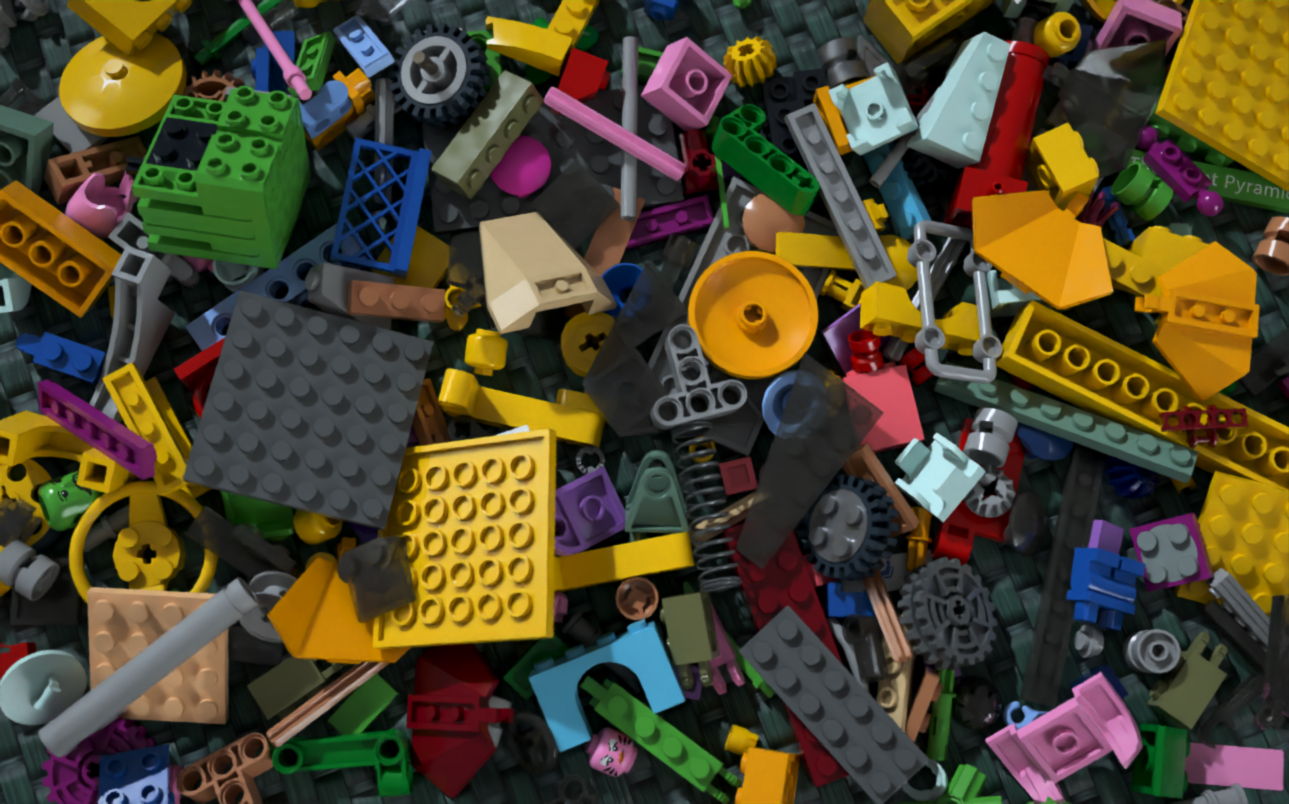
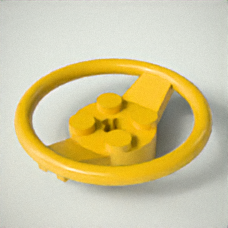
[69,481,218,604]

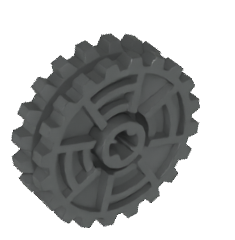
[898,557,997,671]

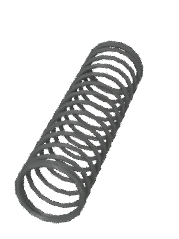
[670,420,742,592]

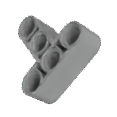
[651,324,747,430]

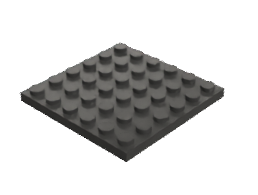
[183,290,433,531]

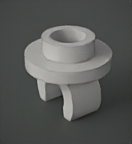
[14,0,49,22]

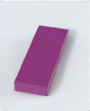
[625,195,714,251]

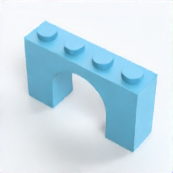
[528,619,685,752]

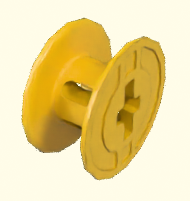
[561,311,625,378]

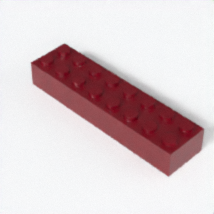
[721,509,849,787]

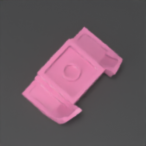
[985,672,1143,802]

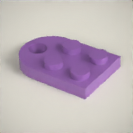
[555,466,625,556]

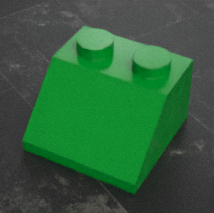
[1131,723,1191,798]

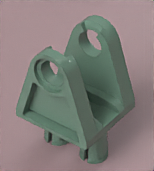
[625,450,688,542]

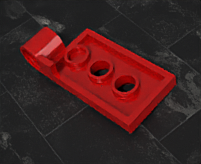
[931,418,1025,565]

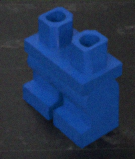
[1066,548,1146,631]

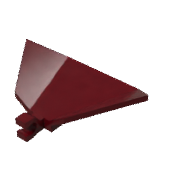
[406,643,514,798]

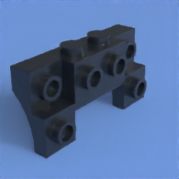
[760,68,827,194]

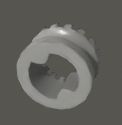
[576,445,605,475]

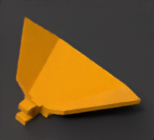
[972,190,1113,310]
[1134,241,1260,402]
[267,537,411,664]

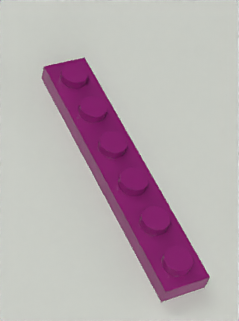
[38,379,157,480]

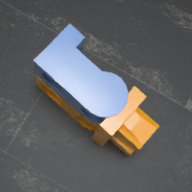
[300,68,375,152]

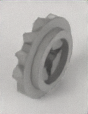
[963,465,1016,518]

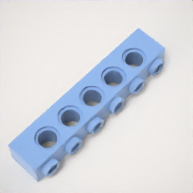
[185,218,372,351]

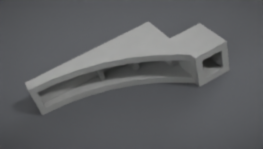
[89,245,175,423]

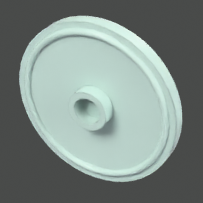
[0,650,87,725]

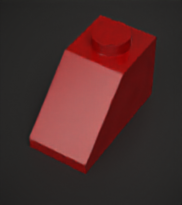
[550,48,611,115]

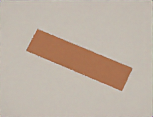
[561,187,645,318]

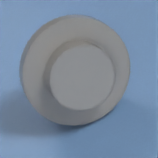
[1074,625,1104,658]

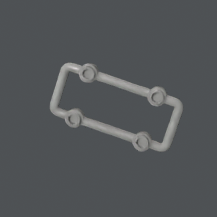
[907,220,1003,384]

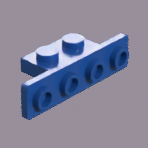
[251,31,296,95]

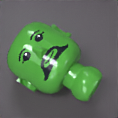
[38,471,122,531]

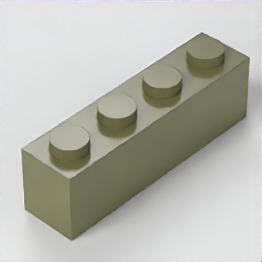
[431,70,544,199]

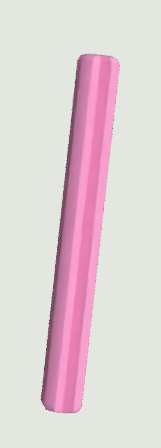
[544,87,686,181]

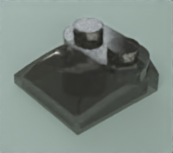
[337,535,416,623]

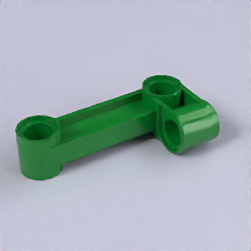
[272,729,413,797]

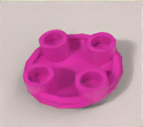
[490,135,552,198]

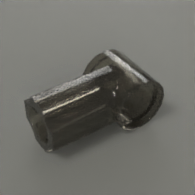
[842,614,889,683]

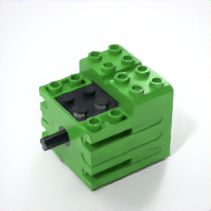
[125,86,311,269]

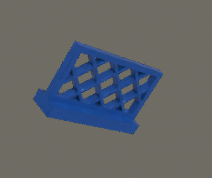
[330,138,432,279]

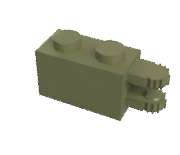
[659,591,720,690]
[1147,631,1228,730]
[247,656,349,721]

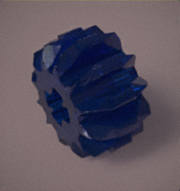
[1104,456,1160,499]

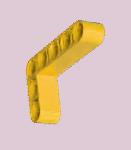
[438,369,606,449]
[554,532,695,592]

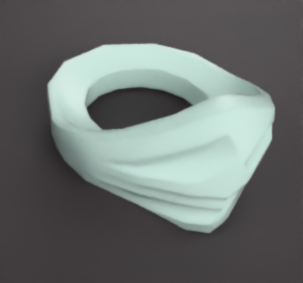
[901,759,948,801]

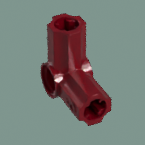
[679,129,718,194]

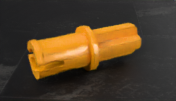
[905,507,932,572]

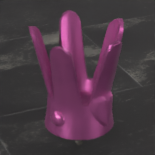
[1077,189,1120,228]

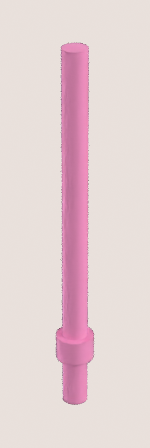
[237,0,312,100]

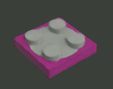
[1129,512,1214,592]

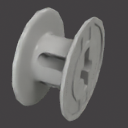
[239,571,298,643]

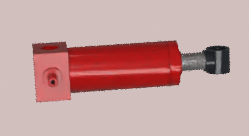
[944,0,1051,229]

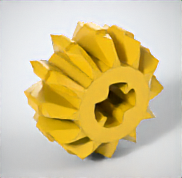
[723,36,777,88]

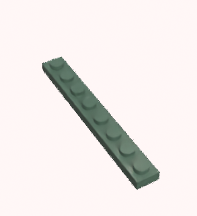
[934,361,1198,483]

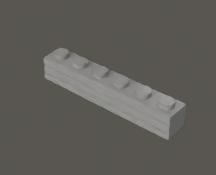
[1205,568,1289,672]

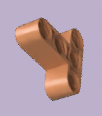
[176,733,277,804]

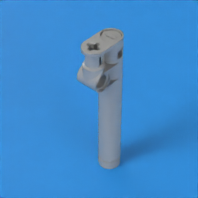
[39,577,260,757]

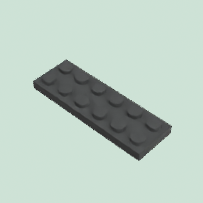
[738,605,929,804]

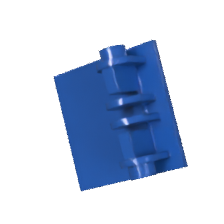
[98,744,175,804]

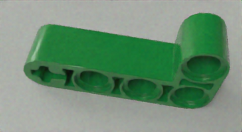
[711,104,820,215]

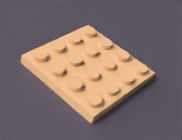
[87,587,229,724]

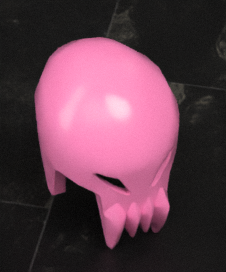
[65,171,139,238]

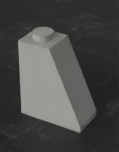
[305,262,394,330]

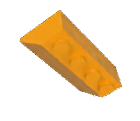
[735,747,801,804]

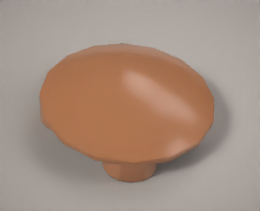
[742,192,805,253]

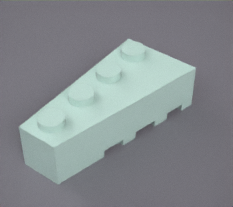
[906,32,1011,169]

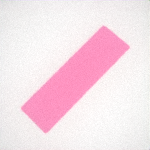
[1184,742,1284,791]

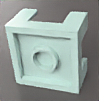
[829,62,919,156]

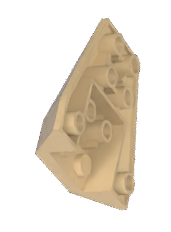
[479,212,617,334]

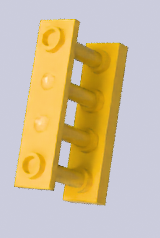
[102,362,212,499]

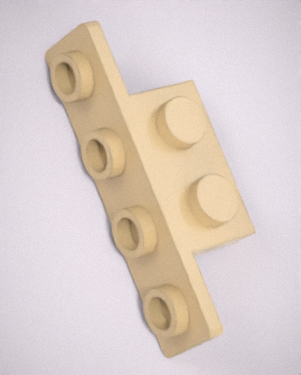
[876,614,916,732]

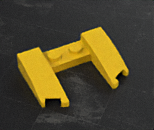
[485,0,600,77]

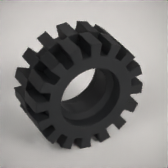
[902,147,963,192]

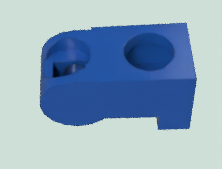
[823,583,876,618]

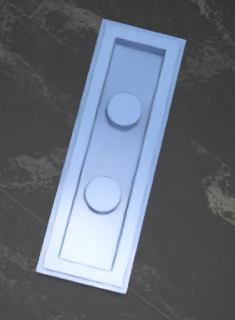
[332,14,395,78]

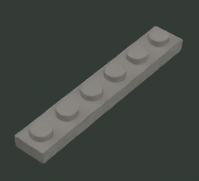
[784,103,897,290]

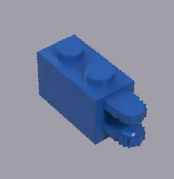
[16,332,107,386]

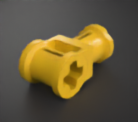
[819,269,865,312]

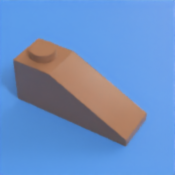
[44,136,147,205]

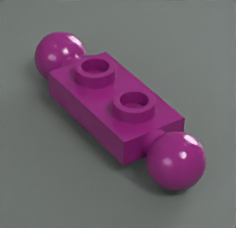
[1133,126,1223,216]

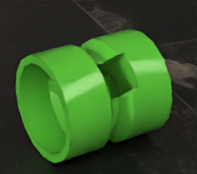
[1111,162,1173,221]

